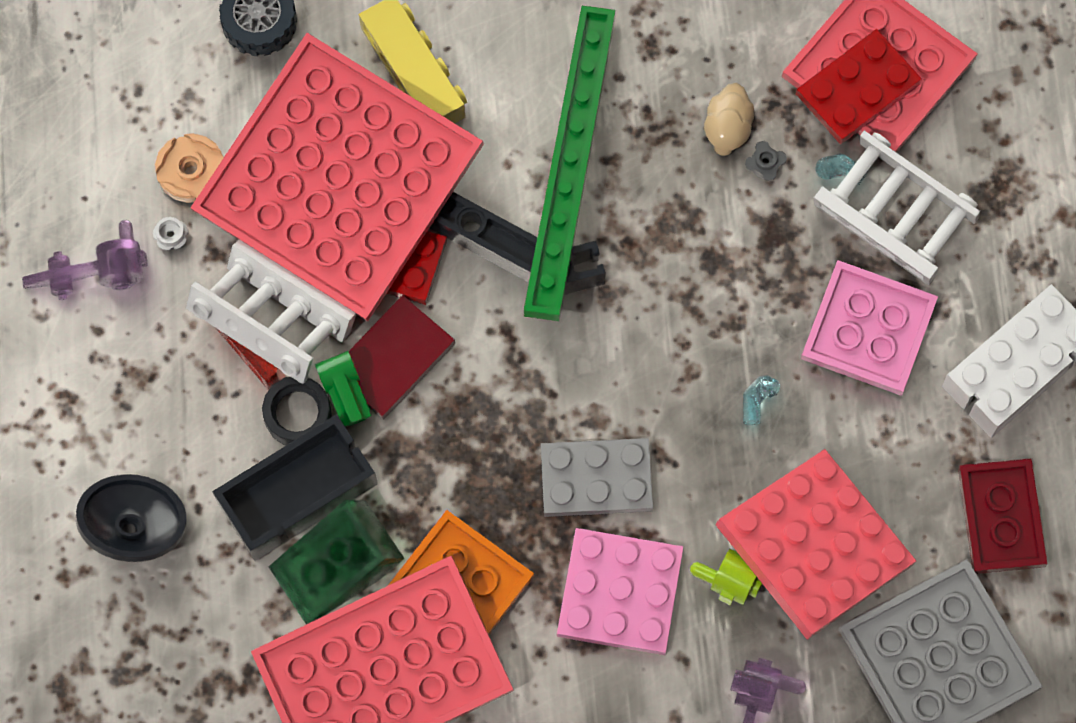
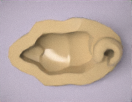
[704,83,754,156]

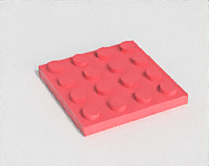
[782,0,977,153]
[715,449,916,640]

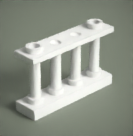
[814,130,980,286]
[186,240,356,384]

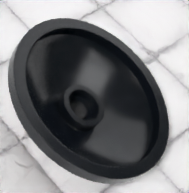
[76,474,186,562]

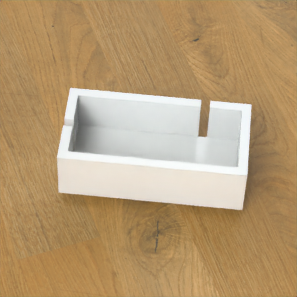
[942,284,1076,438]

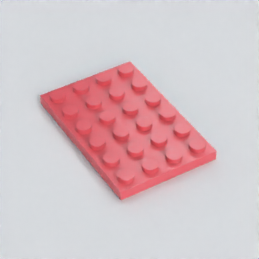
[251,556,514,723]

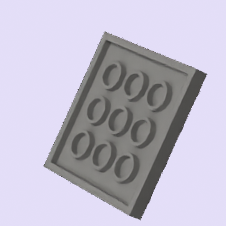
[839,559,1042,723]

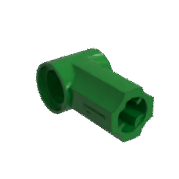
[315,351,372,427]

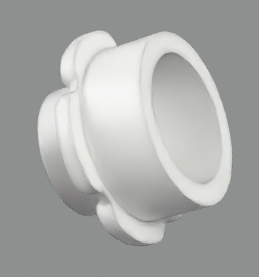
[153,217,188,251]

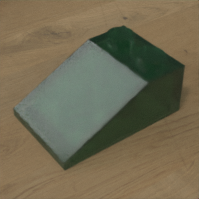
[268,500,405,624]

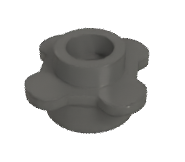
[745,141,787,181]

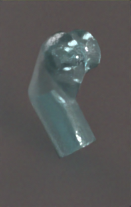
[815,154,868,185]
[743,375,780,425]

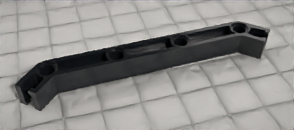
[429,192,606,295]

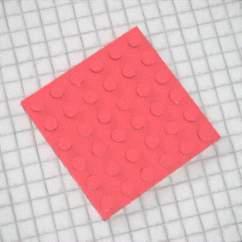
[191,33,484,321]

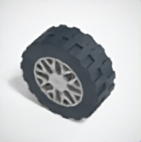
[219,0,297,56]

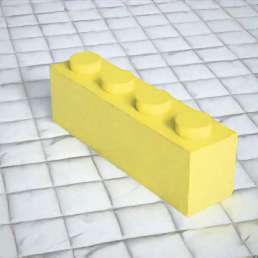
[358,0,467,123]

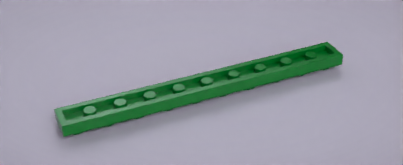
[524,5,616,322]

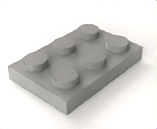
[541,438,653,517]

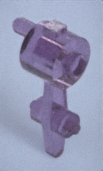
[22,220,148,300]
[730,658,806,723]

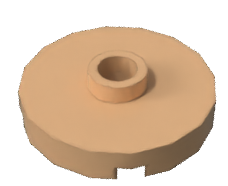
[155,133,224,203]

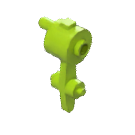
[690,548,762,606]

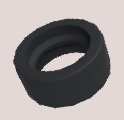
[262,377,332,446]

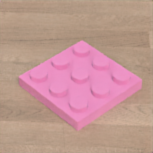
[801,260,938,396]
[557,528,683,655]

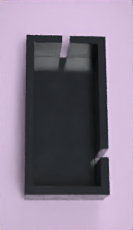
[212,414,378,561]

